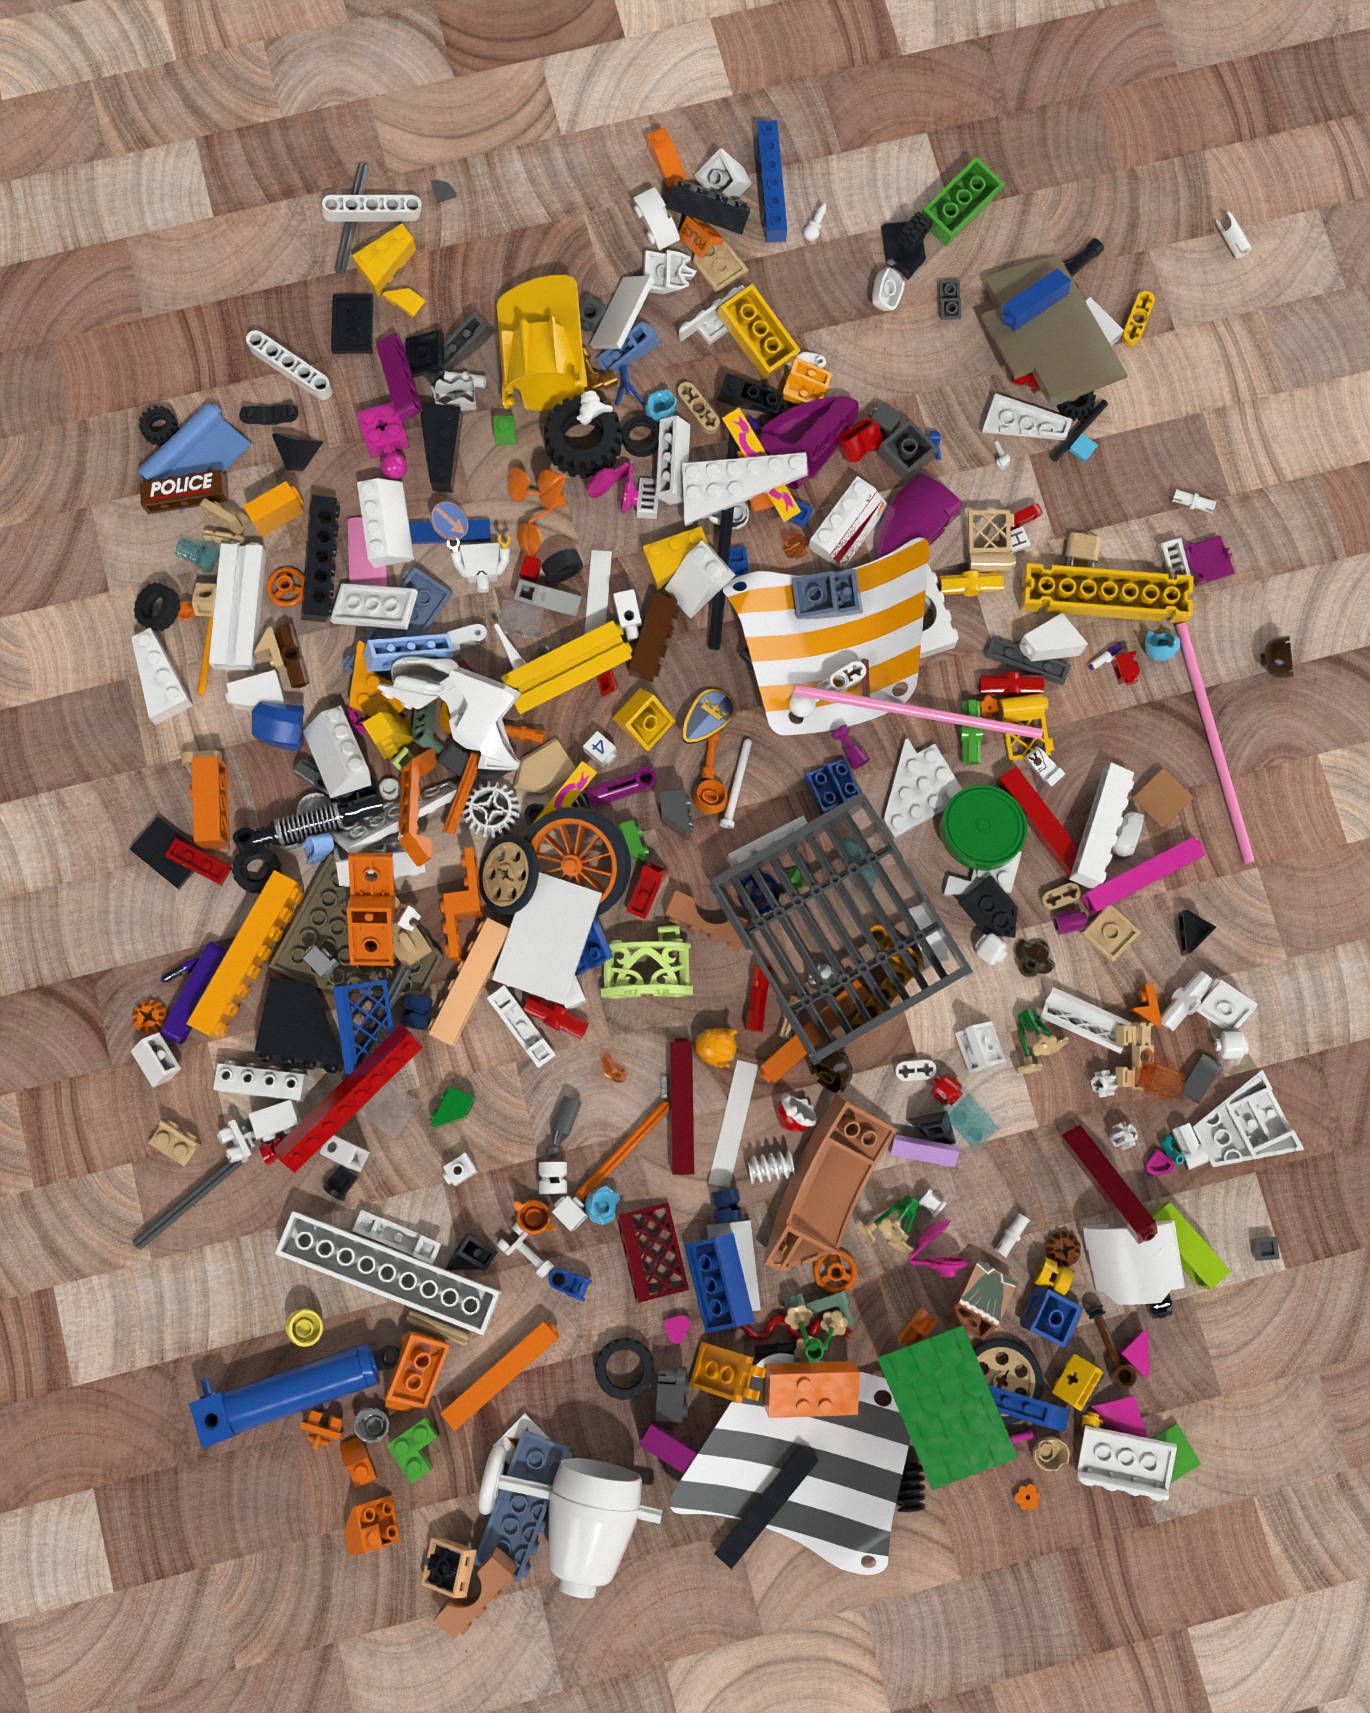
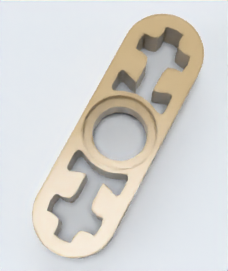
[678,382,720,434]

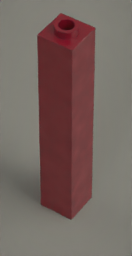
[670,1038,695,1175]
[1062,1124,1158,1244]

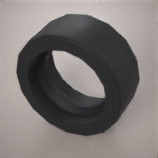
[622,415,659,457]
[542,549,583,583]

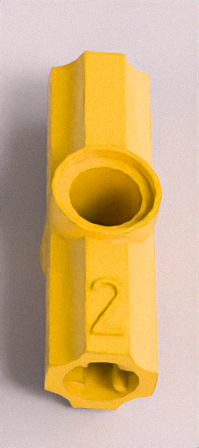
[939,571,1004,596]

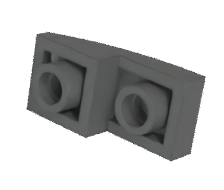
[939,280,961,320]
[1179,1054,1223,1104]

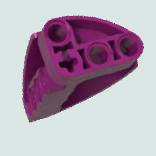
[758,396,859,490]
[875,473,963,560]

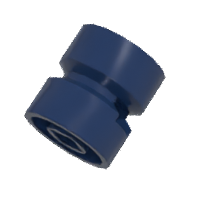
[400,995,433,1030]
[711,1188,743,1224]

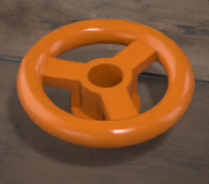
[266,568,304,607]
[813,1250,857,1294]

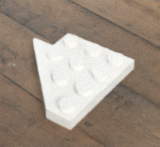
[883,739,962,839]

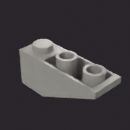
[514,578,582,616]

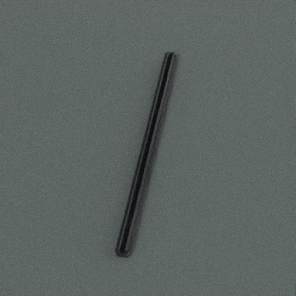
[708,431,740,651]

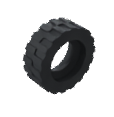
[134,582,180,632]
[232,846,282,894]

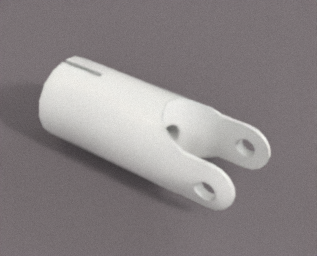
[1216,211,1252,258]

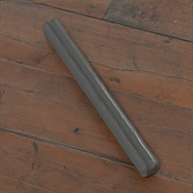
[334,163,369,274]
[342,965,411,1080]
[133,1160,242,1249]

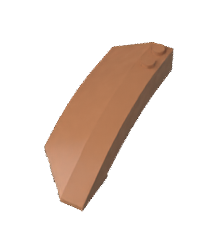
[763,1094,898,1273]

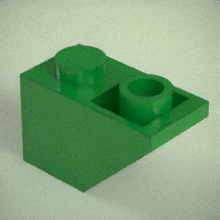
[429,1086,476,1128]

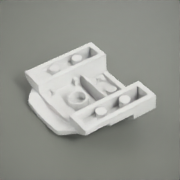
[1083,1220,1185,1305]

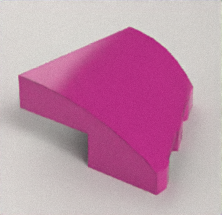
[1090,1395,1148,1438]

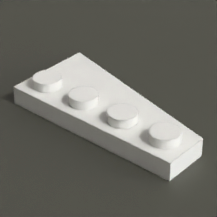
[982,393,1073,440]

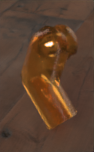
[601,1055,628,1083]

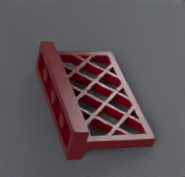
[616,1202,689,1303]

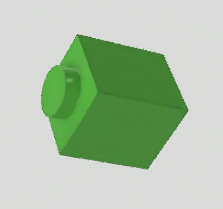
[494,415,517,446]

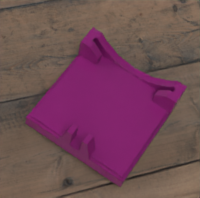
[1183,535,1235,586]

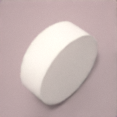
[379,778,401,800]

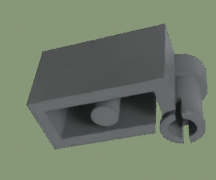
[655,1366,689,1423]

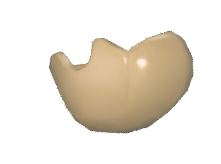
[1032,1436,1070,1471]

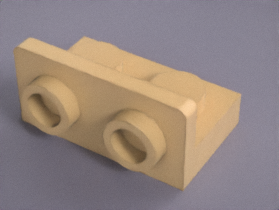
[200,498,251,536]
[148,1119,201,1167]

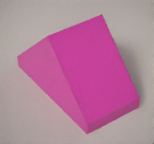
[1118,1330,1149,1377]

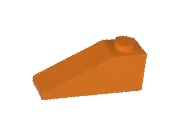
[647,127,688,191]

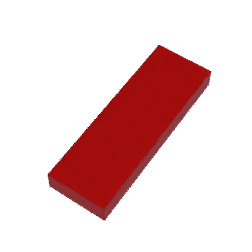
[165,837,232,886]

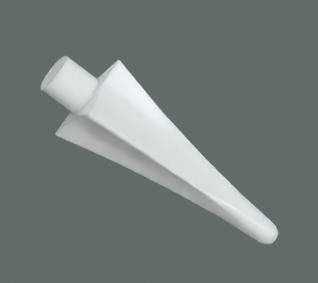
[494,623,526,671]

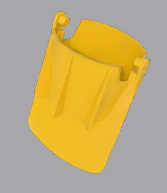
[497,275,587,411]

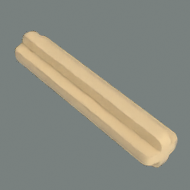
[406,1311,470,1346]

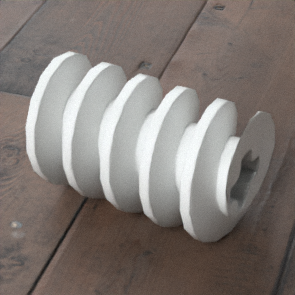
[747,1150,795,1184]

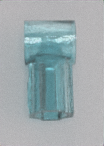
[175,539,220,573]

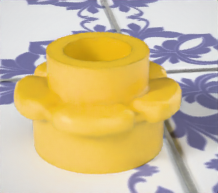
[1081,1412,1103,1428]

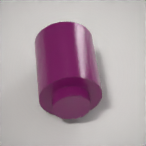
[1053,909,1087,935]

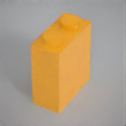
[243,481,304,538]

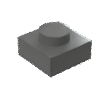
[1252,1237,1280,1261]

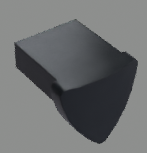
[323,1165,359,1201]

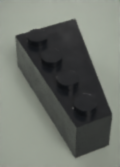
[666,177,750,235]

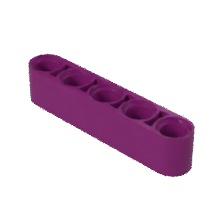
[376,332,422,422]

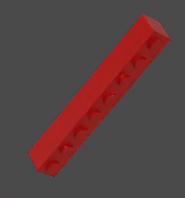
[274,1024,423,1173]

